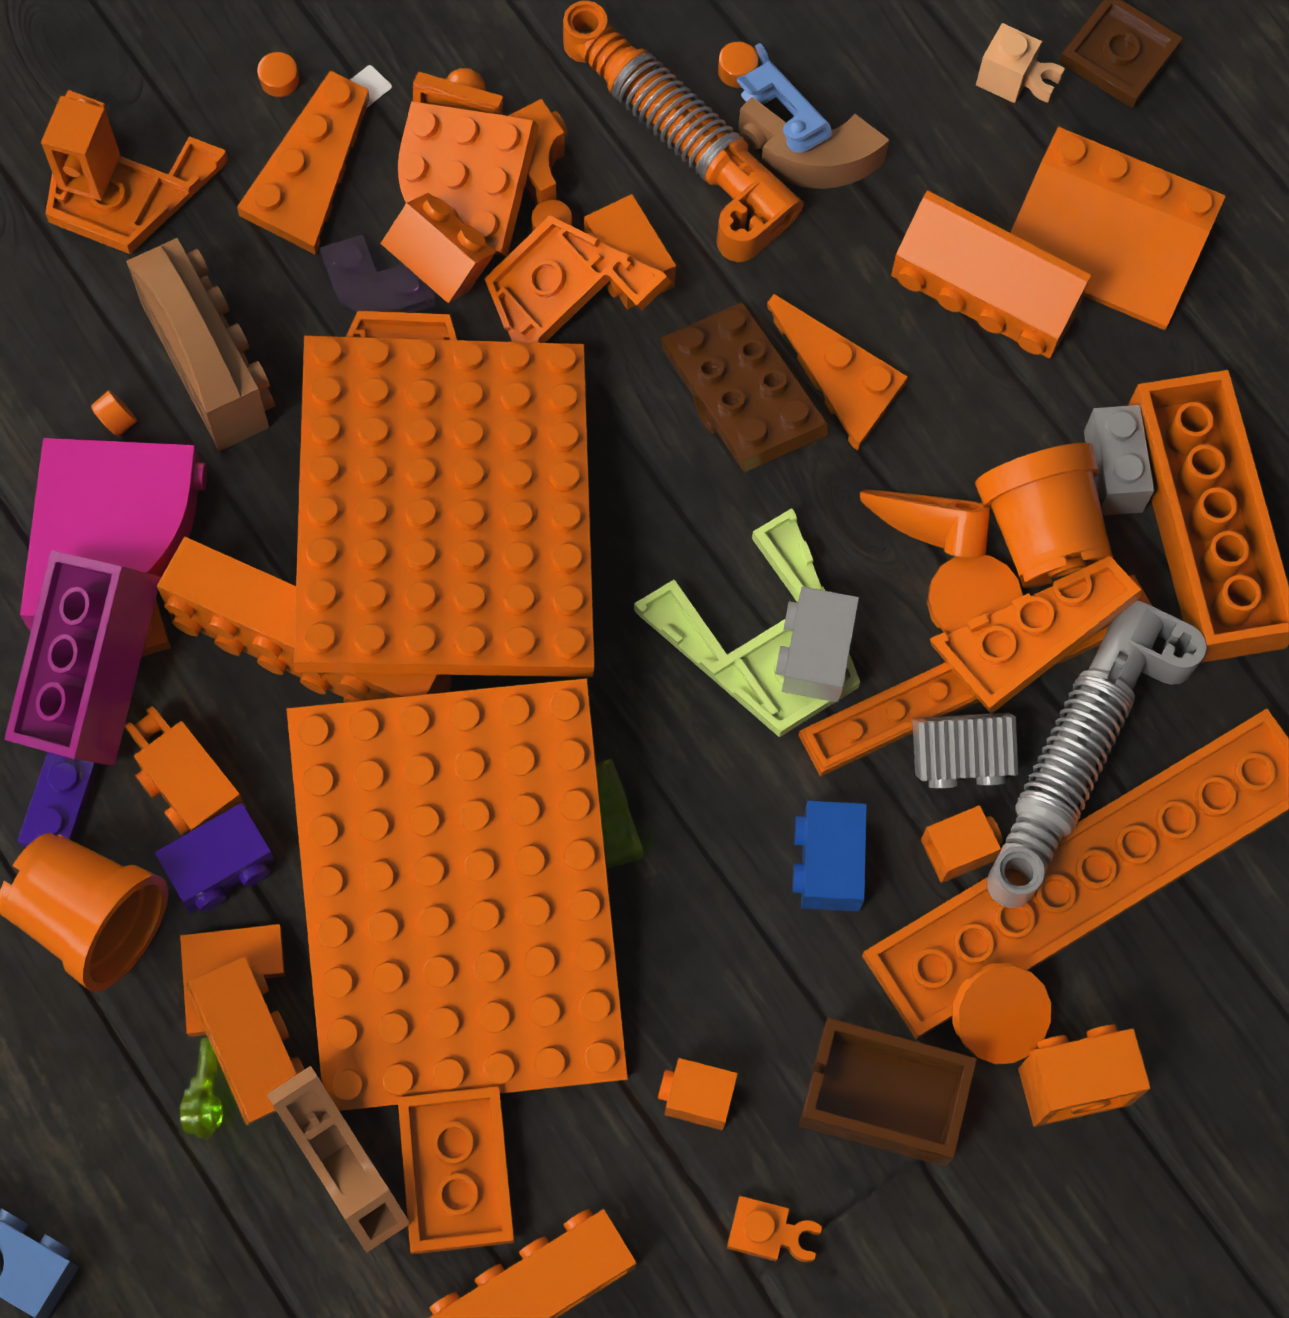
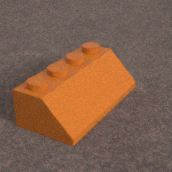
[891,190,1092,359]

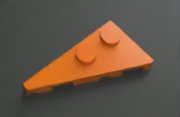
[767,294,908,450]

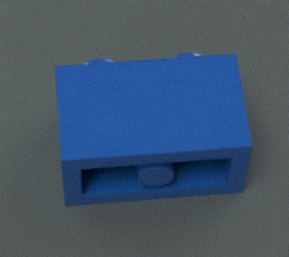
[792,801,867,911]

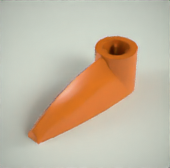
[860,489,990,557]

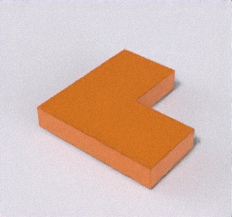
[180,924,286,1037]

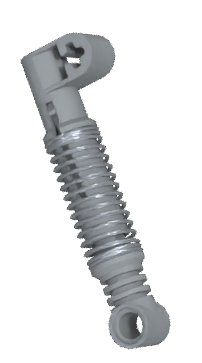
[987,601,1207,908]

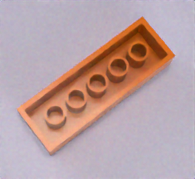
[1128,370,1289,663]
[157,536,452,703]

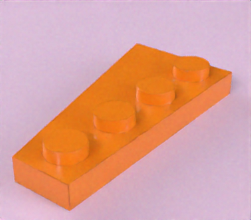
[237,70,370,255]
[930,556,1142,714]

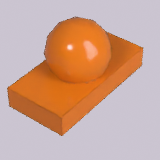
[413,68,503,115]

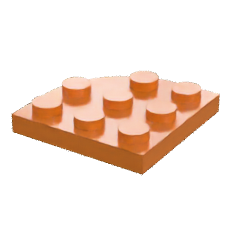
[398,101,540,256]

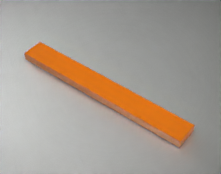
[798,574,1152,777]

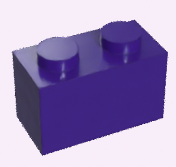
[155,803,276,914]

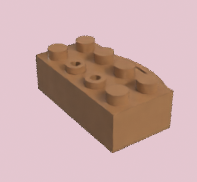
[126,238,275,451]

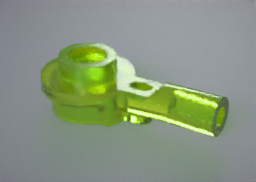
[180,1037,223,1139]

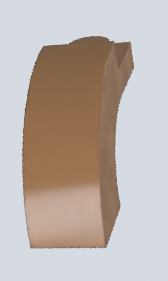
[738,97,889,189]

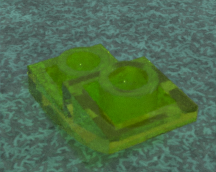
[595,759,644,870]

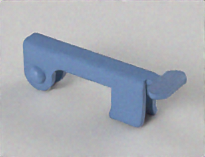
[737,43,832,153]

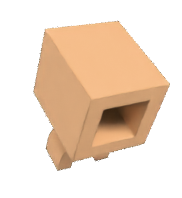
[976,23,1065,103]

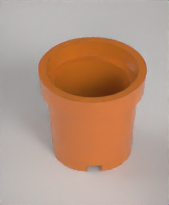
[975,443,1113,588]
[0,832,168,992]

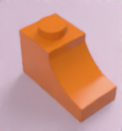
[508,99,568,206]

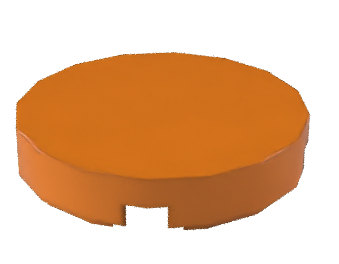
[927,555,1023,634]
[952,963,1051,1064]

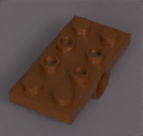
[661,302,828,473]

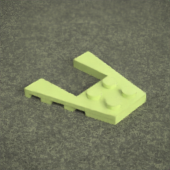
[634,508,860,737]

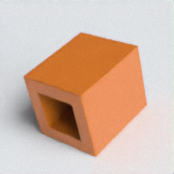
[921,805,1002,883]
[658,1058,738,1131]

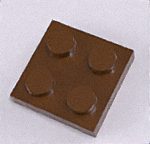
[1059,0,1183,109]

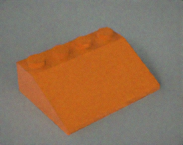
[1010,127,1226,330]

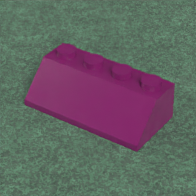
[4,551,161,766]

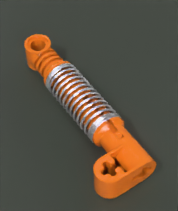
[563,1,804,262]

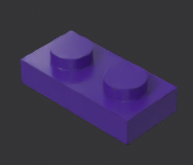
[17,752,98,848]

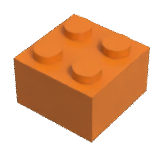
[1018,1024,1151,1127]

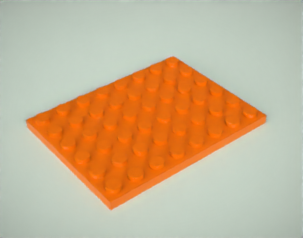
[294,336,594,677]
[287,678,628,1111]

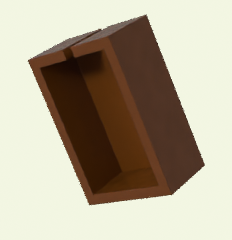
[798,1018,977,1167]

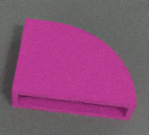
[20,438,207,632]

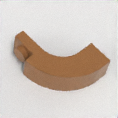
[266,1066,410,1253]

